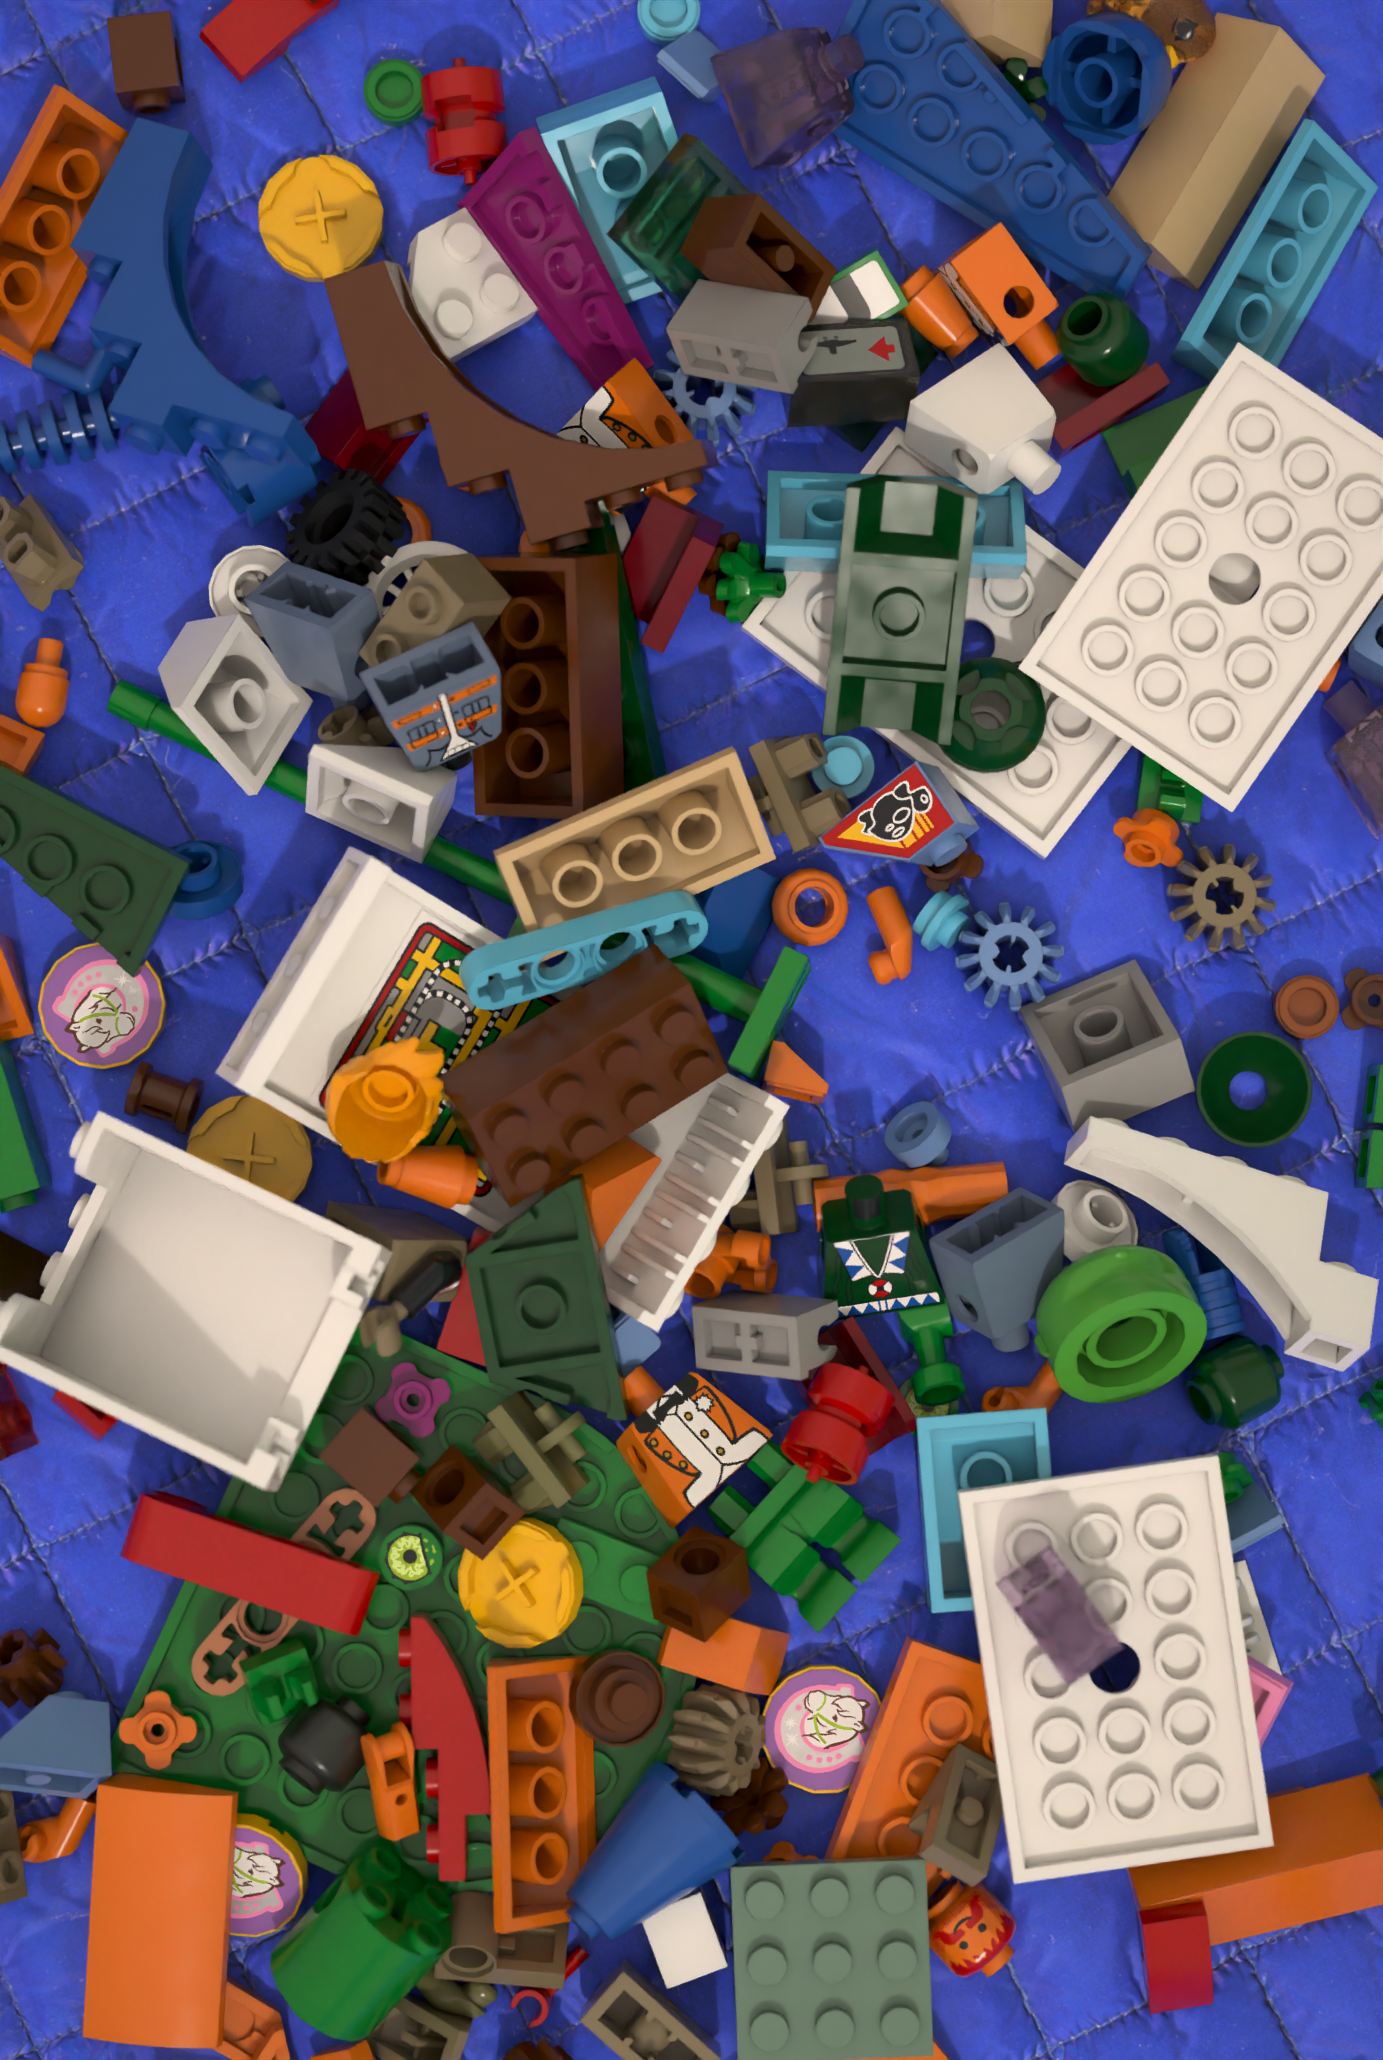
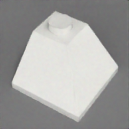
[158,613,313,796]
[305,744,458,864]

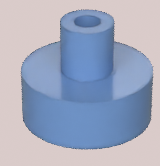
[884,1101,952,1168]

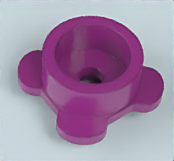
[375,1362,451,1438]

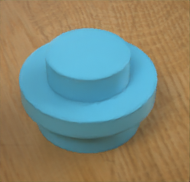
[811,736,874,799]
[913,890,971,951]

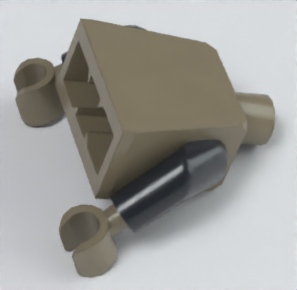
[324,1201,471,1357]

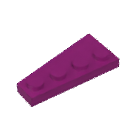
[457,126,655,392]

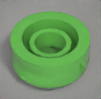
[1034,1244,1207,1404]

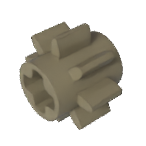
[318,705,396,747]

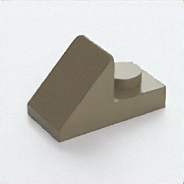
[908,1743,1002,1887]

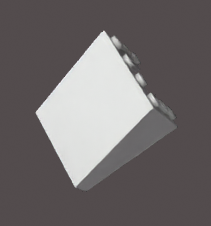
[0,1111,393,1492]

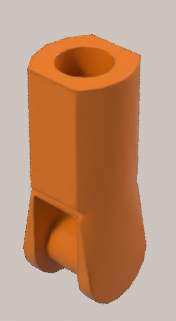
[360,1722,421,1841]

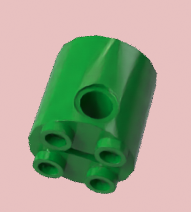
[270,1846,454,2042]

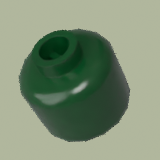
[1055,291,1150,387]
[1185,1335,1284,1430]

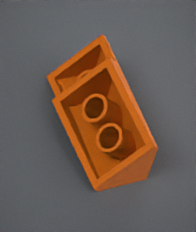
[1125,1772,1383,1946]

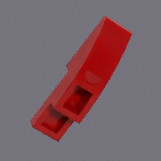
[399,1612,491,1881]

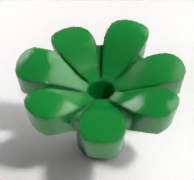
[716,541,786,624]

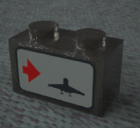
[781,319,920,428]

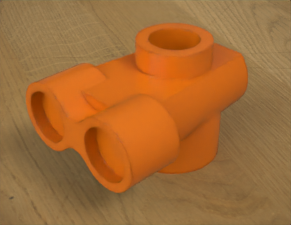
[684,1223,778,1299]

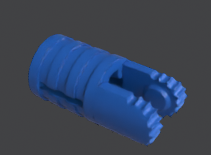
[1162,1228,1247,1341]

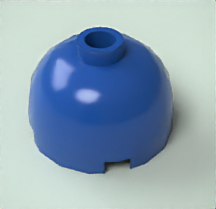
[1042,12,1173,145]

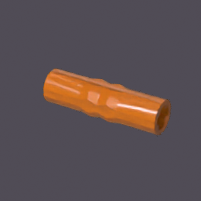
[812,1161,1008,1232]

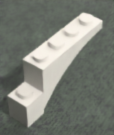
[1064,1116,1379,1372]

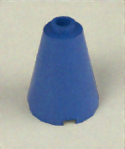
[565,1760,746,1942]

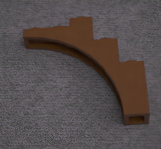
[324,260,720,553]

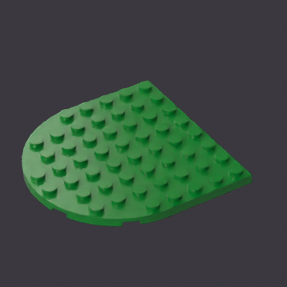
[111,1324,696,1894]

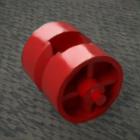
[420,58,509,186]
[780,1363,895,1485]

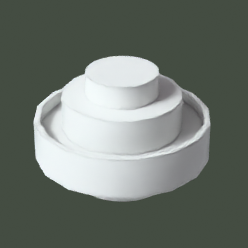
[209,545,291,640]
[1051,1180,1138,1262]

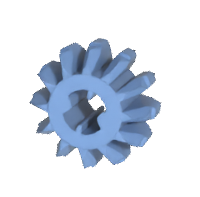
[653,348,758,447]
[955,902,1064,1012]

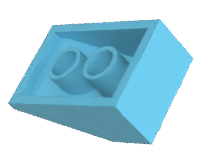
[535,76,705,304]
[916,1407,1052,1613]

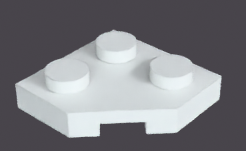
[407,207,538,363]

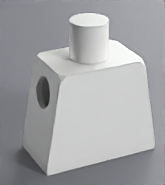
[903,343,1061,495]

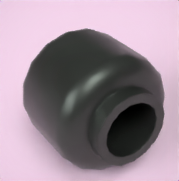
[278,1695,371,1795]

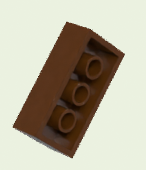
[473,552,624,819]
[438,943,729,1208]

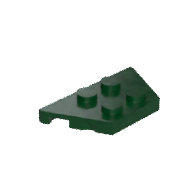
[464,1174,630,1421]

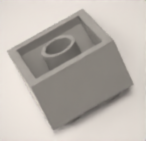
[1019,959,1195,1134]

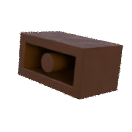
[679,193,837,323]

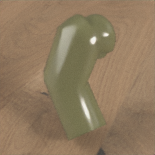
[415,1964,498,2019]

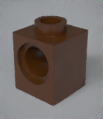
[107,11,186,115]
[319,1405,424,1508]
[410,1443,526,1560]
[646,1525,752,1643]

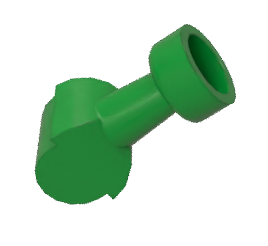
[895,1287,966,1406]

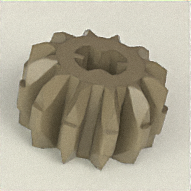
[1166,844,1276,953]
[667,1683,766,1797]

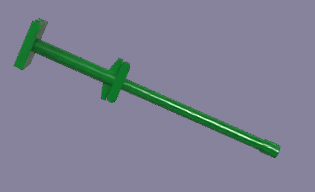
[107,679,812,1083]

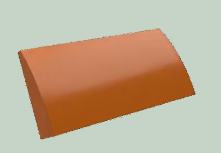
[83,1772,238,2048]

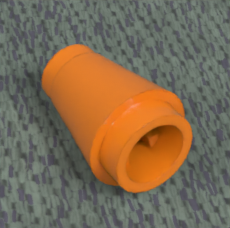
[893,264,980,359]
[377,1145,479,1209]

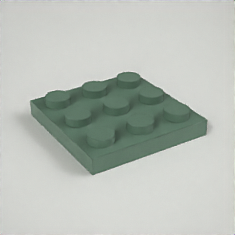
[730,1855,934,2060]

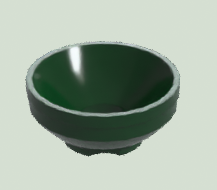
[937,657,1046,774]
[1195,1031,1312,1148]

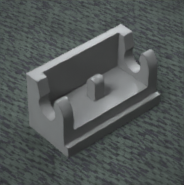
[666,279,818,394]
[691,1290,839,1380]

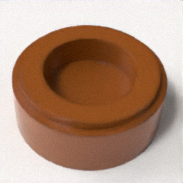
[1272,975,1339,1040]

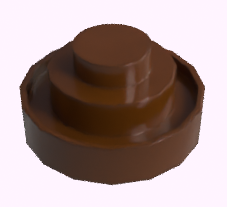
[569,1649,665,1747]

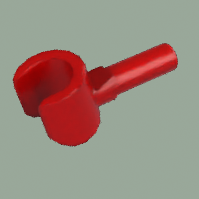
[510,1945,590,2027]

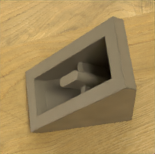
[360,1992,473,2060]

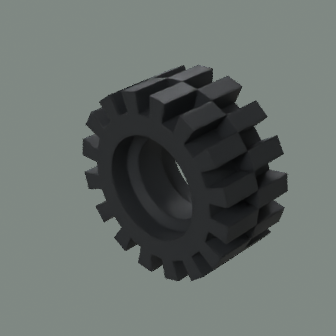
[285,468,406,586]

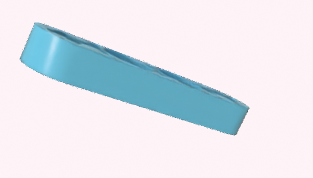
[459,890,709,1010]

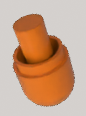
[15,638,70,728]

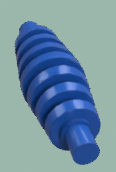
[0,384,122,474]

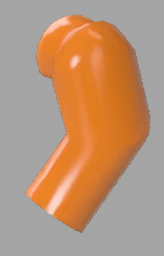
[866,886,913,985]
[981,1359,1064,1415]
[17,1793,97,1863]

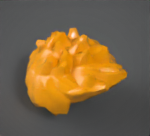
[324,1036,444,1163]

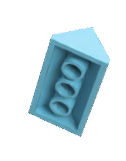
[1170,119,1379,381]
[764,470,1027,579]

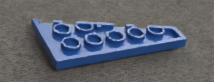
[797,0,1153,301]

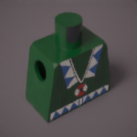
[817,1174,945,1321]

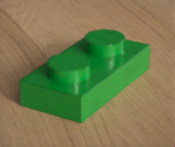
[556,1516,662,1626]

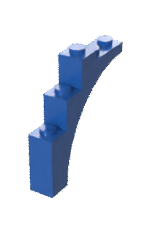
[70,117,317,469]

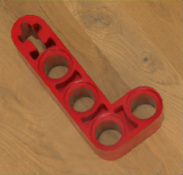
[120,1490,380,1636]

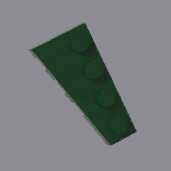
[0,760,195,978]

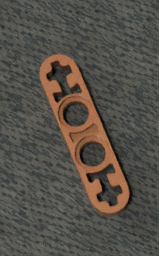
[191,1486,378,1696]

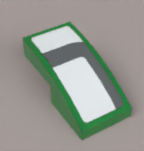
[802,247,910,330]

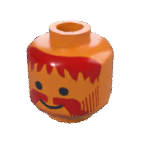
[928,1879,1016,1977]

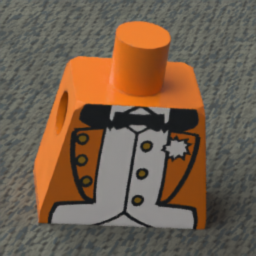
[932,222,1060,371]
[556,357,698,515]
[615,1365,773,1529]

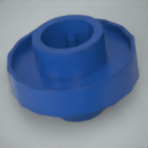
[168,840,244,920]

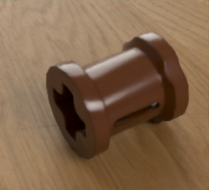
[124,1061,204,1135]

